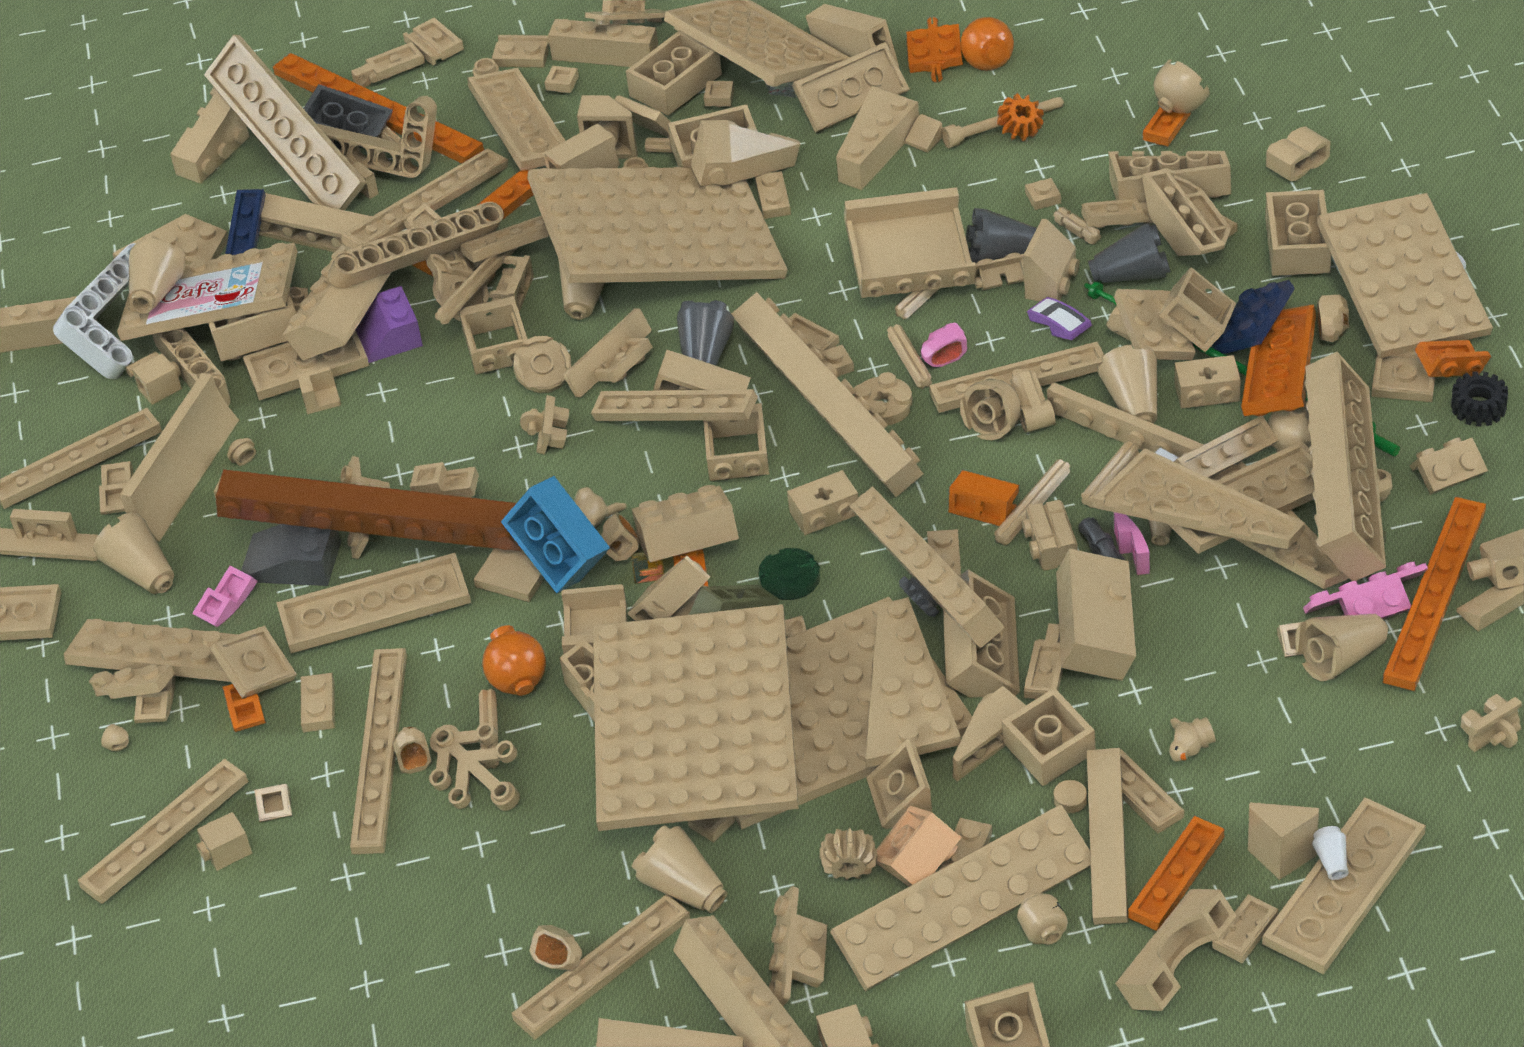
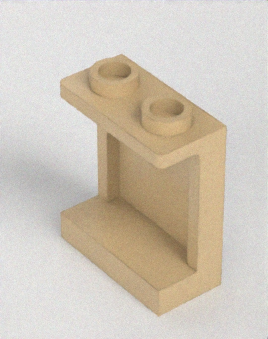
[562,584,627,654]

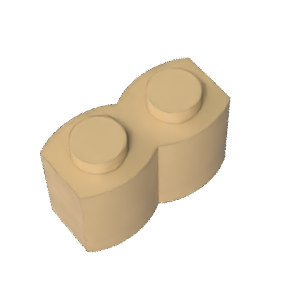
[1266,126,1330,181]

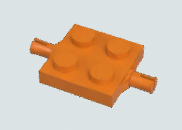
[906,17,963,82]

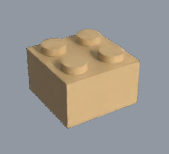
[1002,687,1096,786]

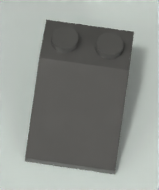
[303,84,393,149]
[241,524,341,586]

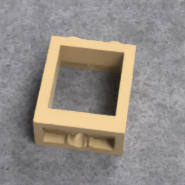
[1159,267,1236,352]
[459,296,527,374]
[703,403,769,481]

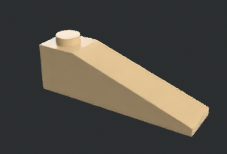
[691,120,800,186]

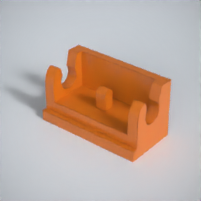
[948,470,1019,526]

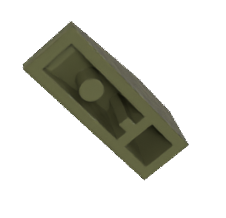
[689,585,780,615]

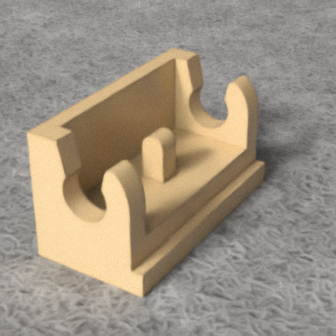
[488,255,534,312]

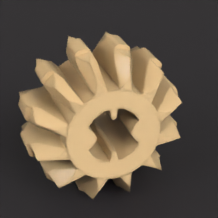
[820,827,877,880]

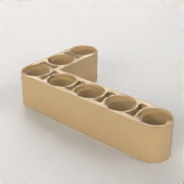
[317,96,437,178]

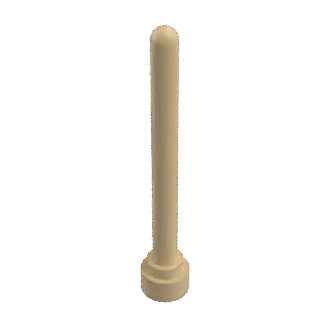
[941,97,1064,148]

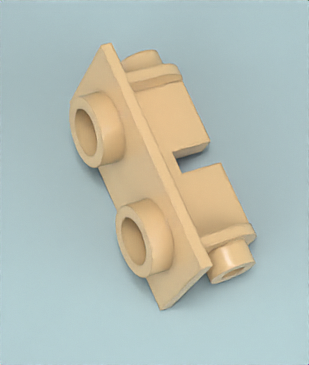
[975,253,1024,291]

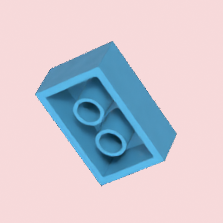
[501,476,610,594]

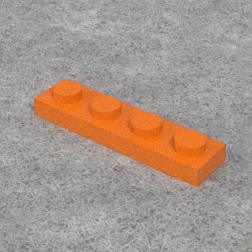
[1128,816,1225,931]

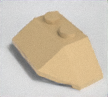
[1142,168,1231,256]

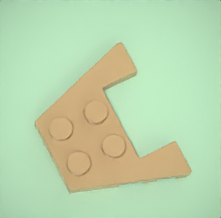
[113,214,228,265]

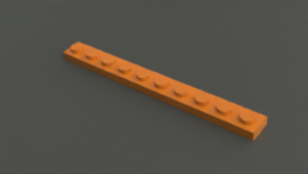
[273,53,484,164]

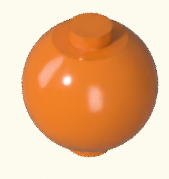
[961,17,1014,71]
[482,625,546,696]

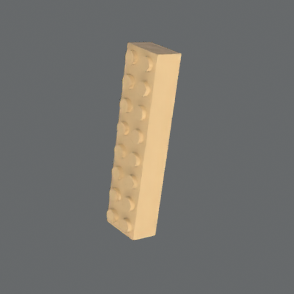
[1304,352,1386,581]

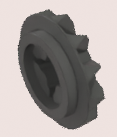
[899,575,940,617]

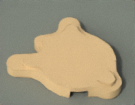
[426,254,495,321]

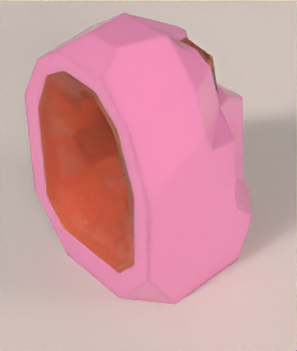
[921,323,967,367]

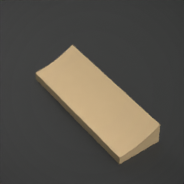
[120,373,239,542]

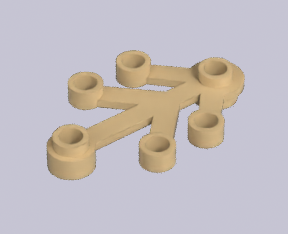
[429,723,520,811]

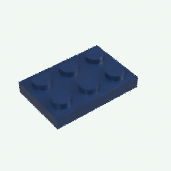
[1211,280,1295,354]

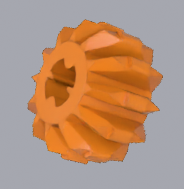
[997,93,1044,141]

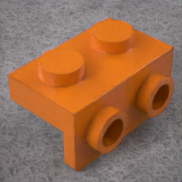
[1415,340,1491,377]

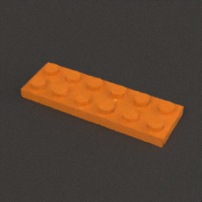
[1241,304,1316,416]

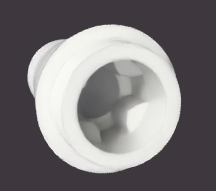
[1312,826,1349,880]

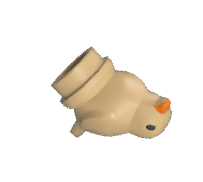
[1169,717,1216,762]

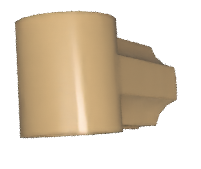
[1010,370,1056,433]

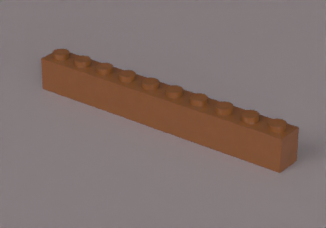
[216,469,521,551]

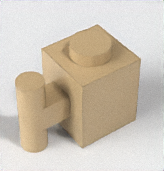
[125,351,182,405]

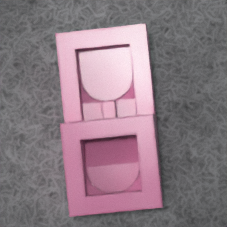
[1114,512,1150,575]
[192,566,258,627]

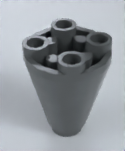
[966,208,1037,263]
[1088,223,1171,283]
[677,300,734,366]

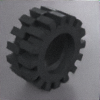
[1451,371,1508,427]

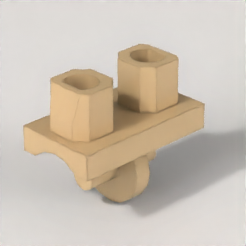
[520,395,569,454]
[1460,694,1522,752]

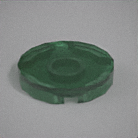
[758,548,821,600]

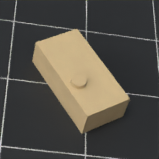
[1056,548,1136,681]

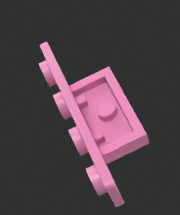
[1303,562,1428,619]

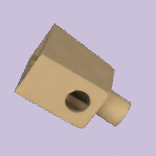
[1467,529,1524,589]

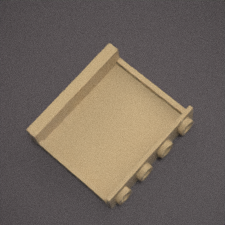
[844,187,976,298]

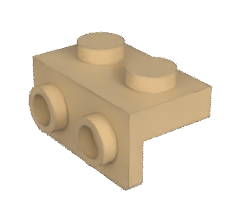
[1410,437,1488,495]

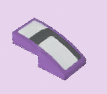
[1027,297,1092,340]

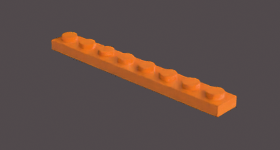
[1383,497,1486,691]

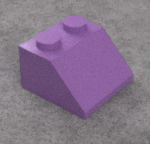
[355,286,423,363]

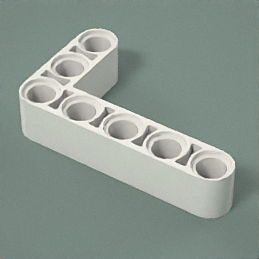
[53,243,136,379]

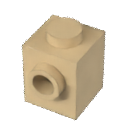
[196,812,252,871]

